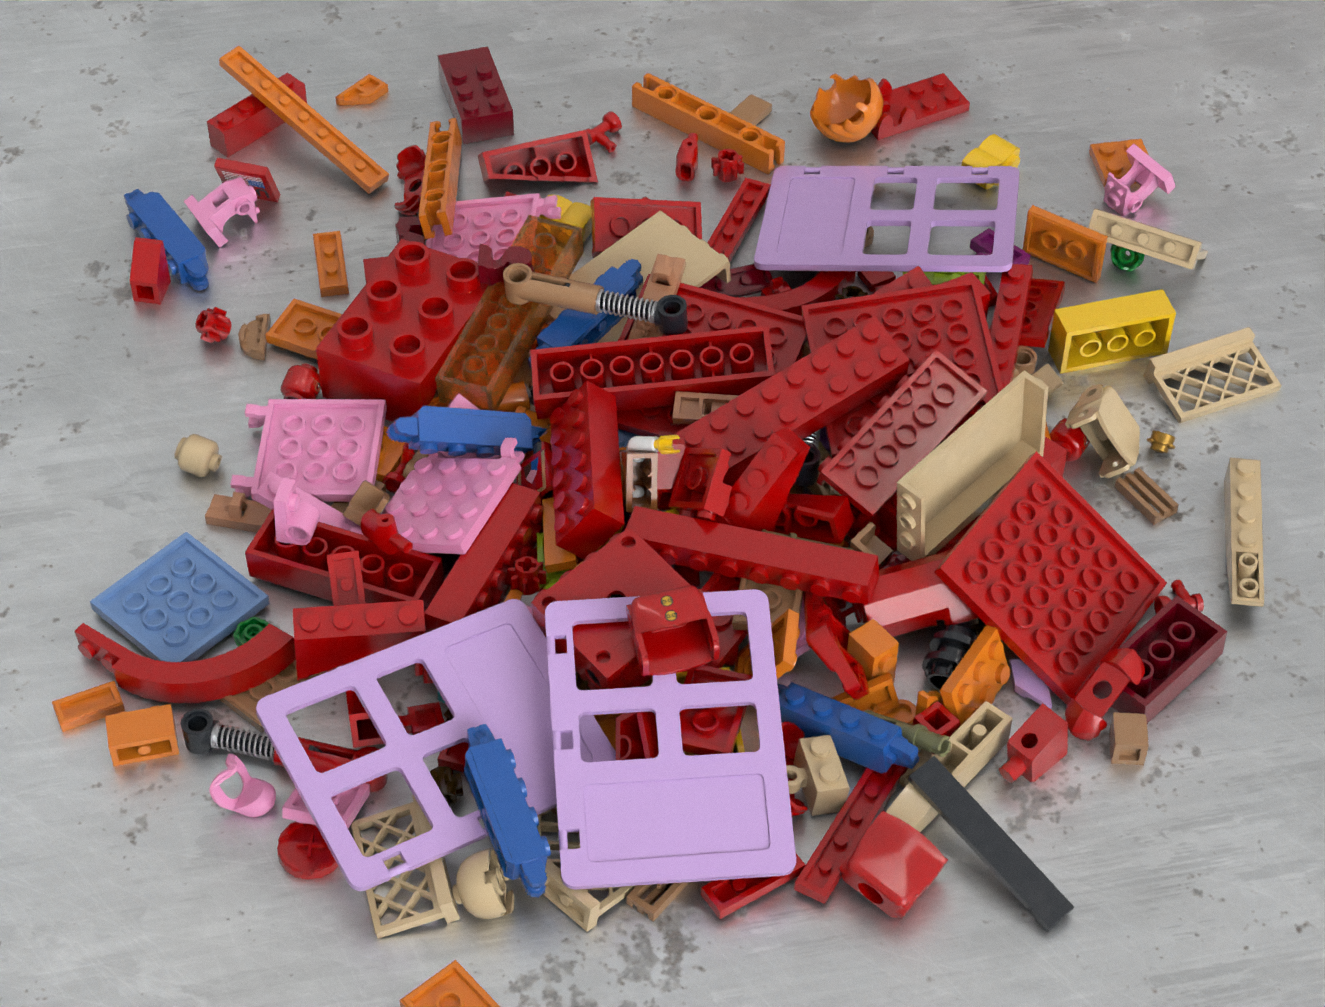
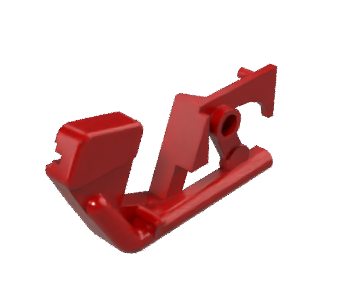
[804,591,870,700]

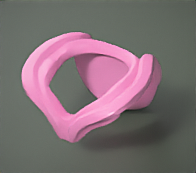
[209,754,276,818]

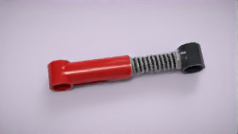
[180,709,388,793]

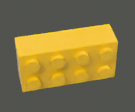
[1048,289,1176,374]

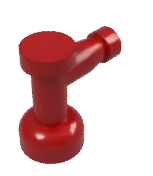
[586,111,622,153]
[382,442,416,494]
[1154,580,1204,614]

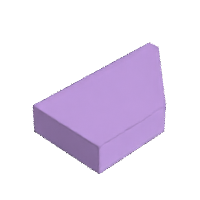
[1009,659,1052,709]

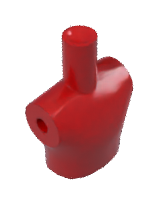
[675,133,698,182]
[361,509,413,555]

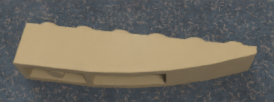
[1224,457,1264,607]
[886,701,1013,832]

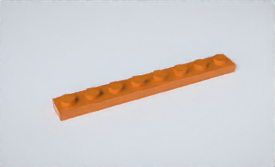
[219,46,389,194]

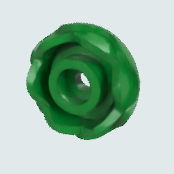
[1110,244,1145,271]
[233,617,269,647]

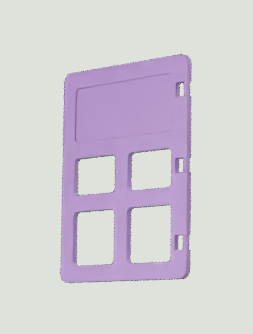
[754,166,1019,272]
[545,589,796,890]
[256,599,616,891]

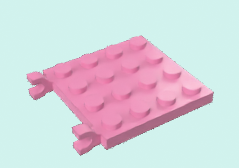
[426,193,562,275]
[230,399,387,502]
[381,438,525,554]

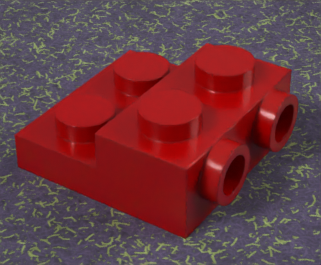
[668,448,732,522]

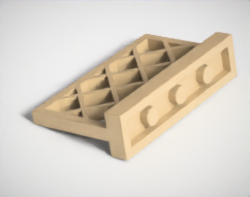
[1088,209,1208,270]
[1143,327,1282,424]
[351,795,460,939]
[492,807,635,932]

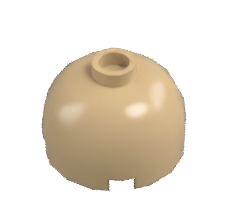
[452,848,514,919]

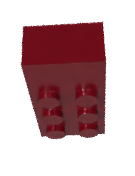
[437,46,514,145]
[1093,596,1228,724]

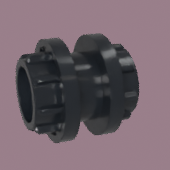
[922,625,978,691]

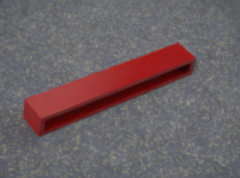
[625,506,879,605]

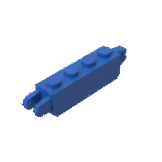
[124,189,209,291]
[528,259,643,368]
[386,406,547,458]
[777,682,919,774]
[464,724,551,898]

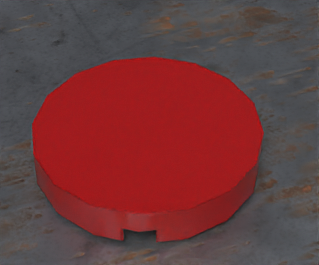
[277,821,338,880]

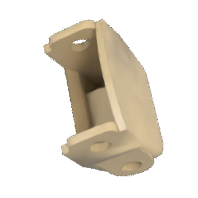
[1065,384,1140,478]

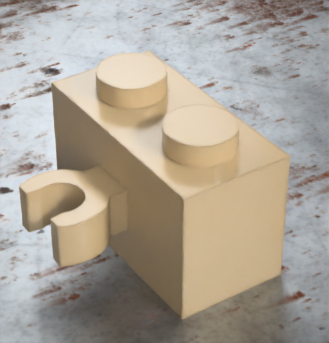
[786,735,850,816]

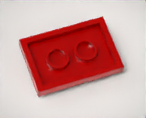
[679,665,752,755]

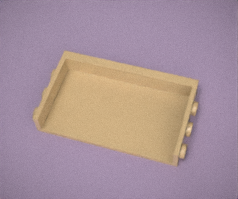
[534,211,731,343]
[897,370,1049,561]

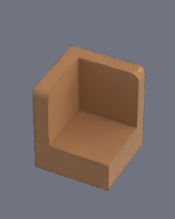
[343,480,390,527]
[850,522,893,568]
[1109,712,1149,765]

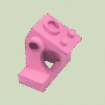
[1103,144,1176,216]
[184,177,260,248]

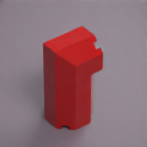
[852,550,978,637]

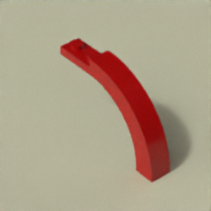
[735,271,857,316]
[327,551,384,748]
[74,623,296,703]

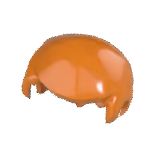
[810,73,883,143]

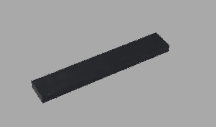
[908,756,1074,932]

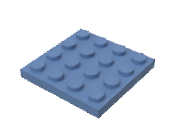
[90,532,270,662]

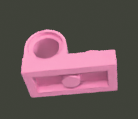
[273,477,320,545]

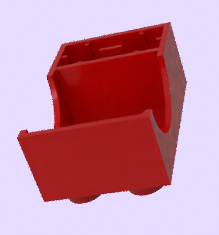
[316,239,505,423]

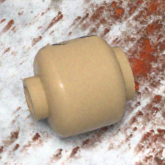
[174,434,222,477]

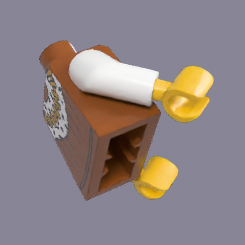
[619,435,680,515]

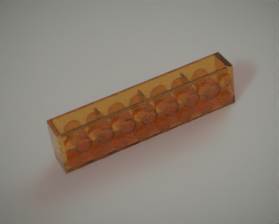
[435,215,584,411]

